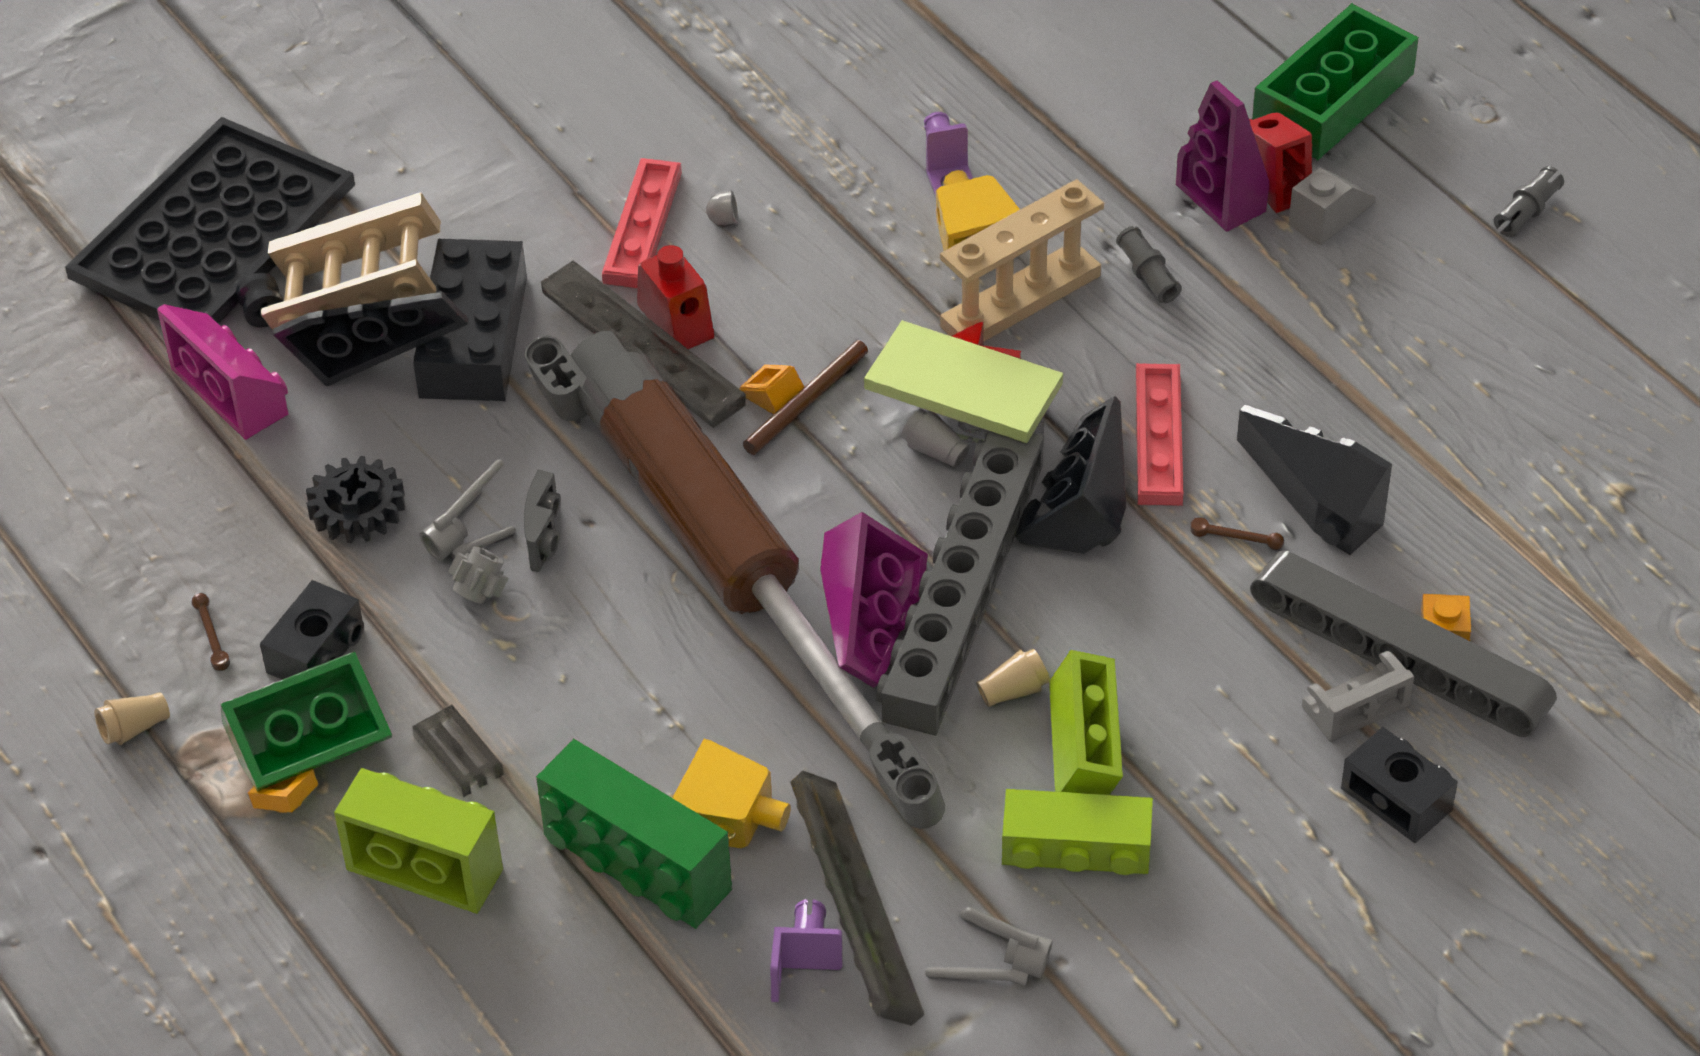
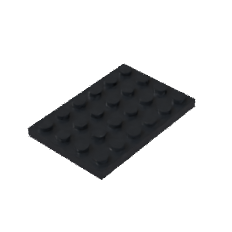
[65,117,355,323]

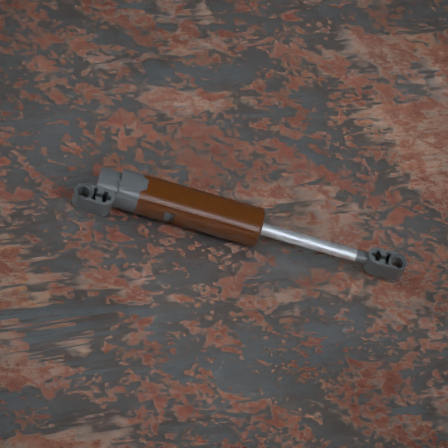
[524,331,945,829]

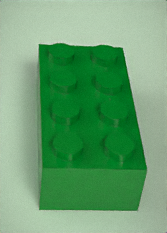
[1252,3,1419,160]
[536,739,732,929]

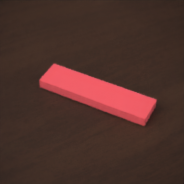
[602,158,682,288]
[1136,363,1183,506]

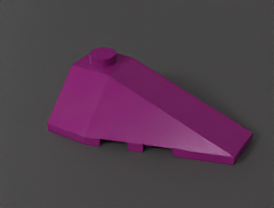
[1175,80,1269,232]
[820,512,928,688]

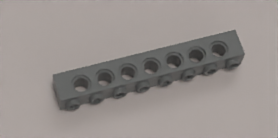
[876,431,1044,736]

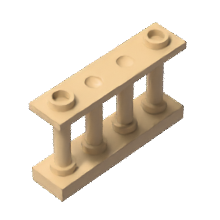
[940,179,1104,341]
[261,193,441,330]

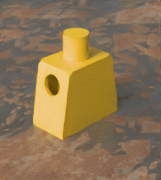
[936,170,1020,251]
[672,738,791,849]

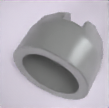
[706,191,738,226]

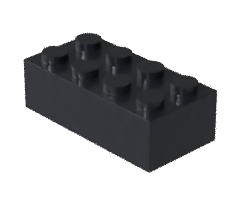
[413,238,527,401]

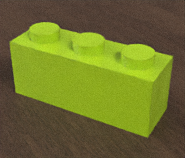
[1049,650,1123,795]
[1001,789,1153,875]

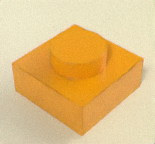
[1421,594,1471,641]
[248,769,318,813]

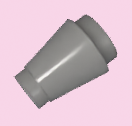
[901,408,970,468]

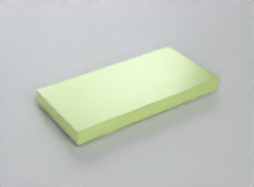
[864,320,1063,443]

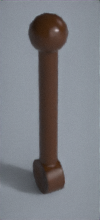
[1191,517,1285,550]
[191,593,230,671]

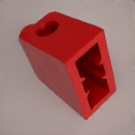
[1249,113,1312,213]
[637,245,715,355]

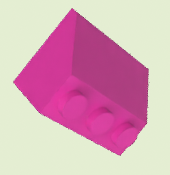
[157,304,289,440]

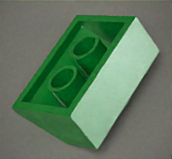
[220,651,392,791]

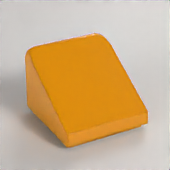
[738,364,804,414]

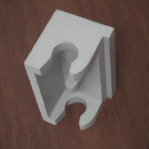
[1302,651,1414,742]

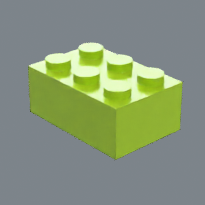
[334,768,503,914]

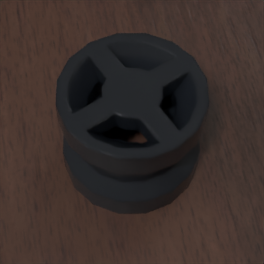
[236,273,284,328]

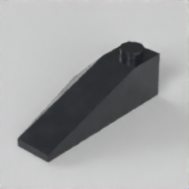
[273,292,469,387]
[1015,396,1126,554]
[1237,405,1392,555]

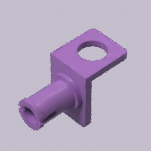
[924,112,973,197]
[770,899,843,1002]

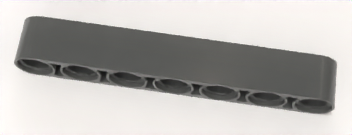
[1250,551,1557,737]

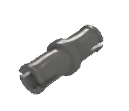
[1493,166,1564,237]
[1116,226,1182,303]

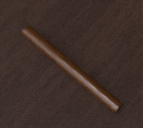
[743,340,868,455]

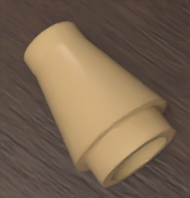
[976,649,1050,707]
[94,692,170,745]

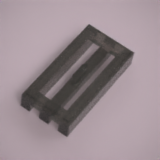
[412,705,504,798]

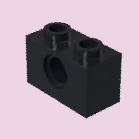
[259,580,364,680]
[1341,727,1458,844]

